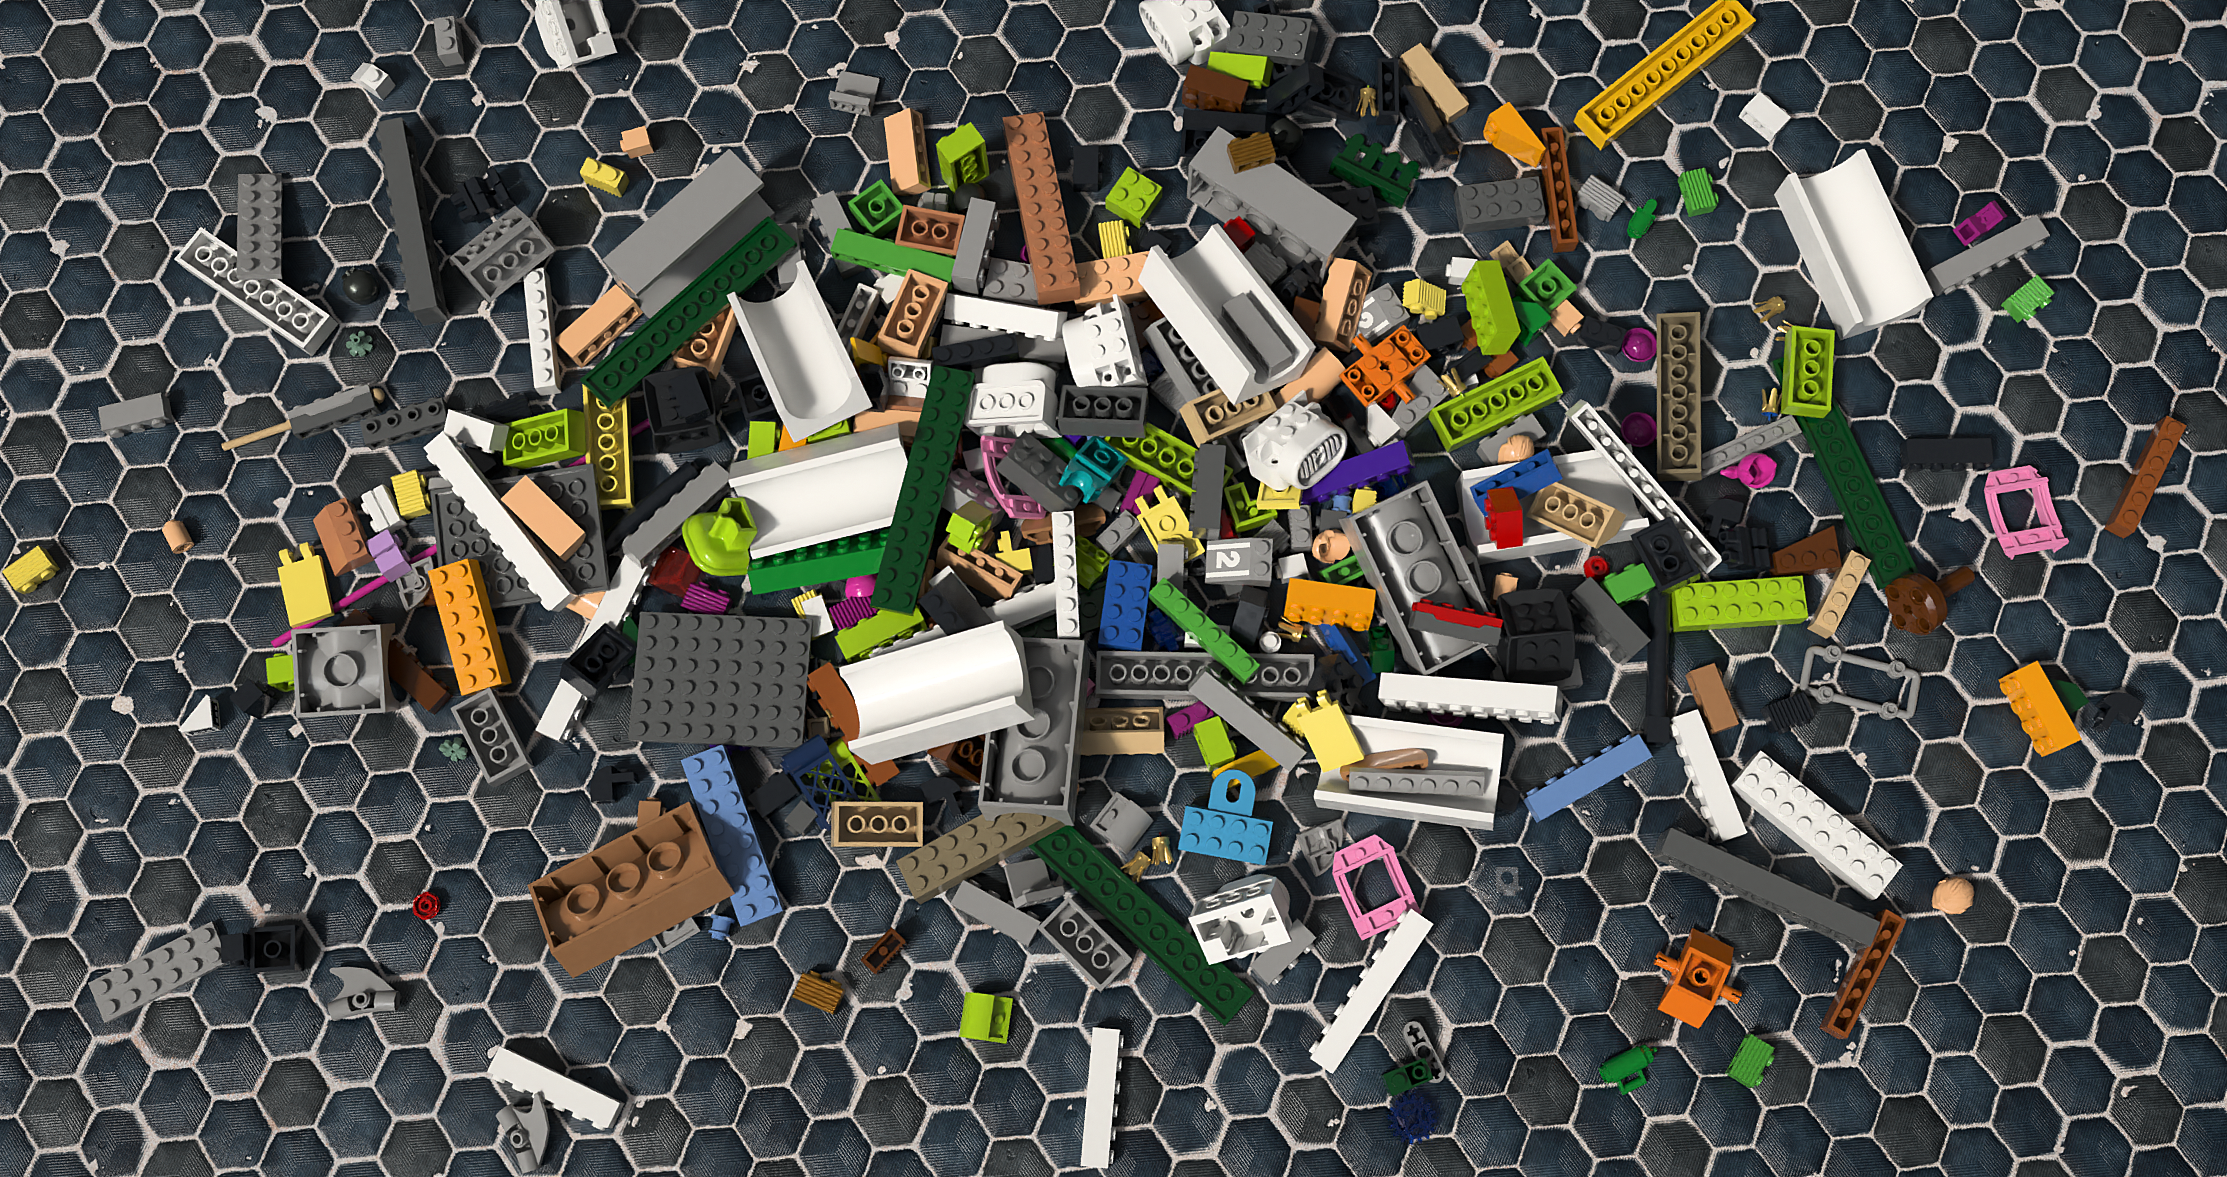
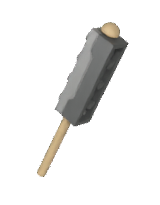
[222,384,385,451]

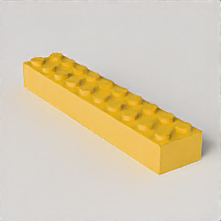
[1573,0,1756,151]

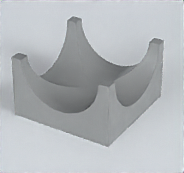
[291,623,400,718]

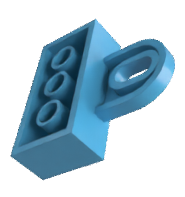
[1178,769,1273,865]

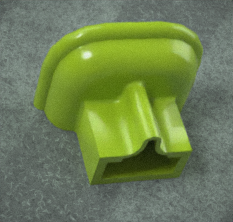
[682,498,758,576]

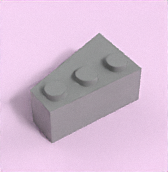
[1391,364,1450,439]

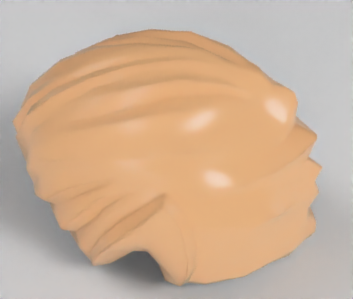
[1498,434,1534,465]
[1312,529,1351,564]
[1932,876,1975,914]

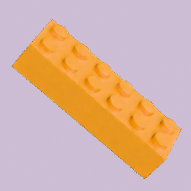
[428,558,512,696]

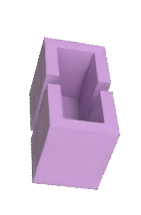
[365,529,413,583]

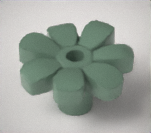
[346,331,374,357]
[439,737,468,762]

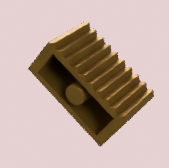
[1227,132,1276,174]
[792,970,846,1015]

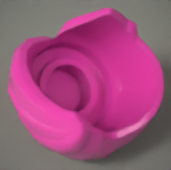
[1720,452,1777,489]
[845,573,878,599]

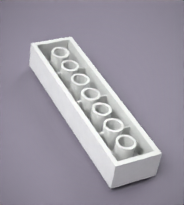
[175,227,338,356]
[1378,673,1563,724]
[1729,751,1903,901]

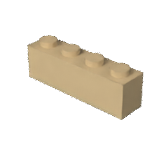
[1399,43,1469,126]
[1807,550,1871,639]

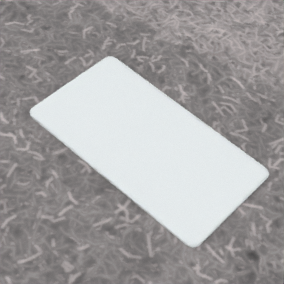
[801,595,833,637]

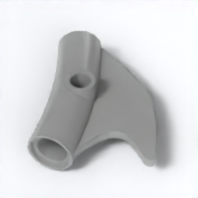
[328,967,401,1021]
[496,1093,550,1174]

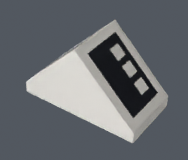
[179,695,221,736]

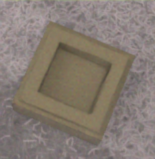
[807,717,831,740]

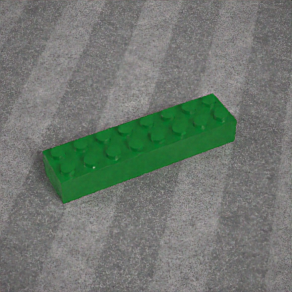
[747,529,890,595]

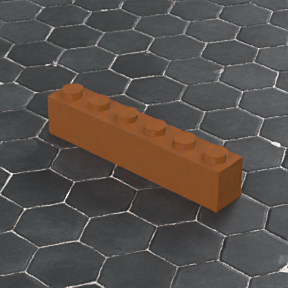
[1538,127,1579,253]
[2104,416,2187,539]
[806,661,900,786]
[1819,909,1907,1039]

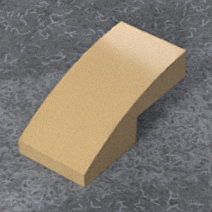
[1489,240,1533,284]

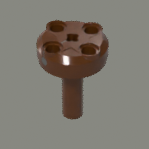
[1885,566,1975,636]

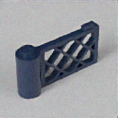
[779,734,861,832]

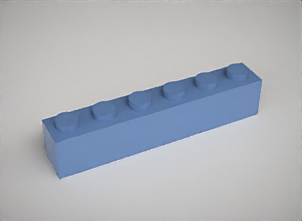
[1523,734,1653,823]

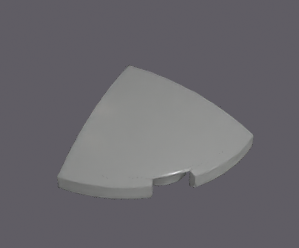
[396,556,434,612]
[1296,819,1343,877]

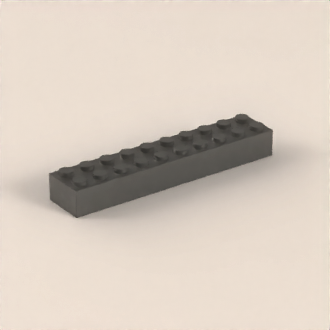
[376,117,449,326]
[1651,827,1880,950]

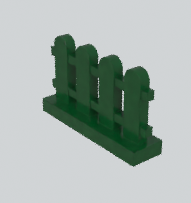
[1328,134,1420,209]

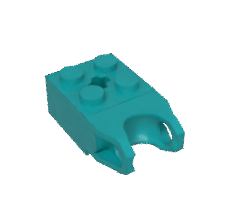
[1058,436,1129,504]

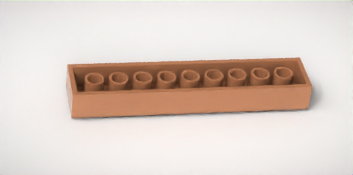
[1003,112,1080,306]

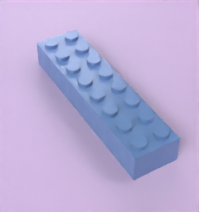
[681,744,786,927]

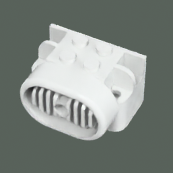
[535,0,617,70]
[1139,0,1231,65]
[1062,294,1148,388]
[964,362,1063,439]
[1242,390,1347,490]
[1189,874,1292,965]

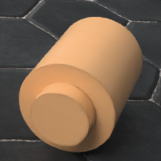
[162,520,194,554]

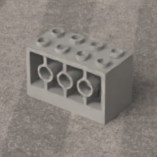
[450,206,555,303]

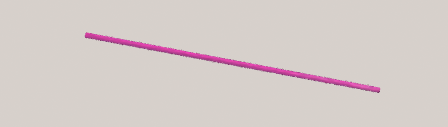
[271,419,650,648]

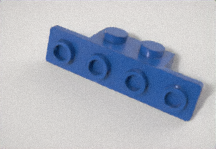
[1318,623,1376,687]

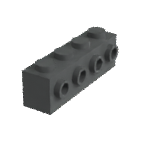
[360,397,449,450]

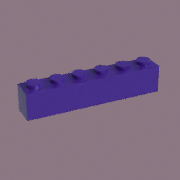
[1301,440,1416,507]

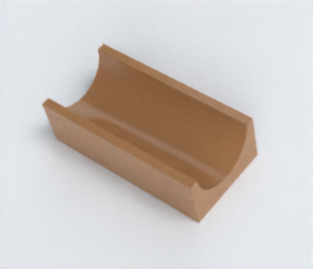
[528,802,735,978]

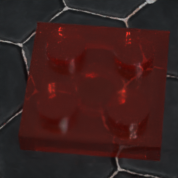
[647,545,702,599]

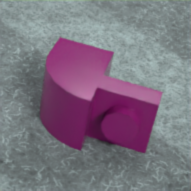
[1953,200,2007,246]

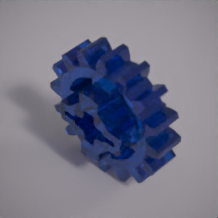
[1148,608,1179,652]
[1387,1094,1437,1145]

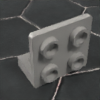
[828,71,880,117]
[1004,858,1065,909]

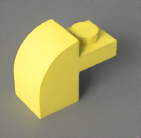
[995,531,1033,575]

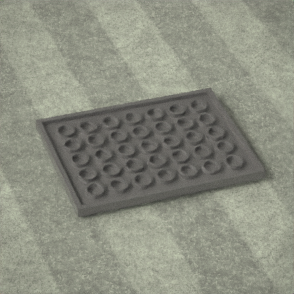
[430,463,610,610]
[628,612,813,749]

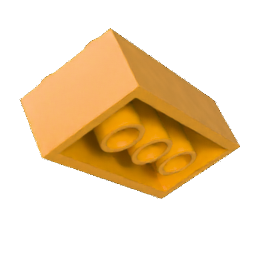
[1283,578,1376,631]
[1999,661,2082,757]

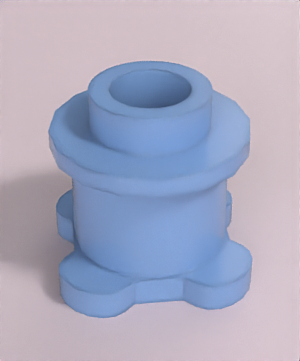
[1332,494,1353,515]
[708,914,735,941]

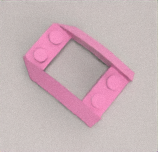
[980,435,1047,520]
[1984,465,2069,560]
[1332,835,1422,940]

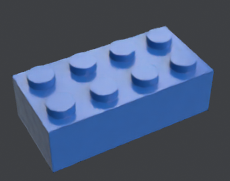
[1098,560,1153,652]

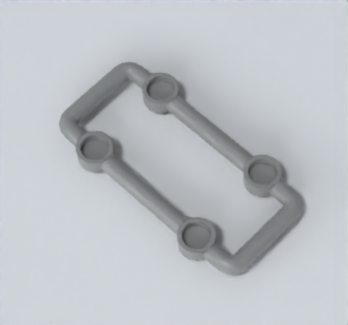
[1800,645,1921,720]

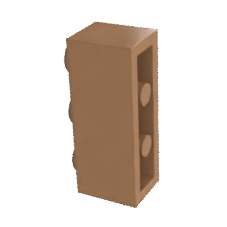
[1685,663,1739,736]

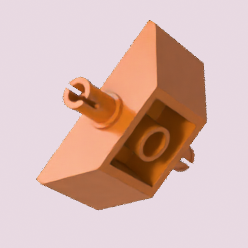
[1339,325,1431,408]
[1653,928,1742,1029]

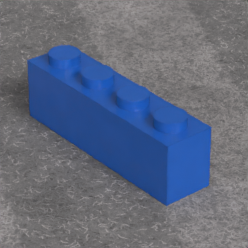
[1469,449,1563,517]

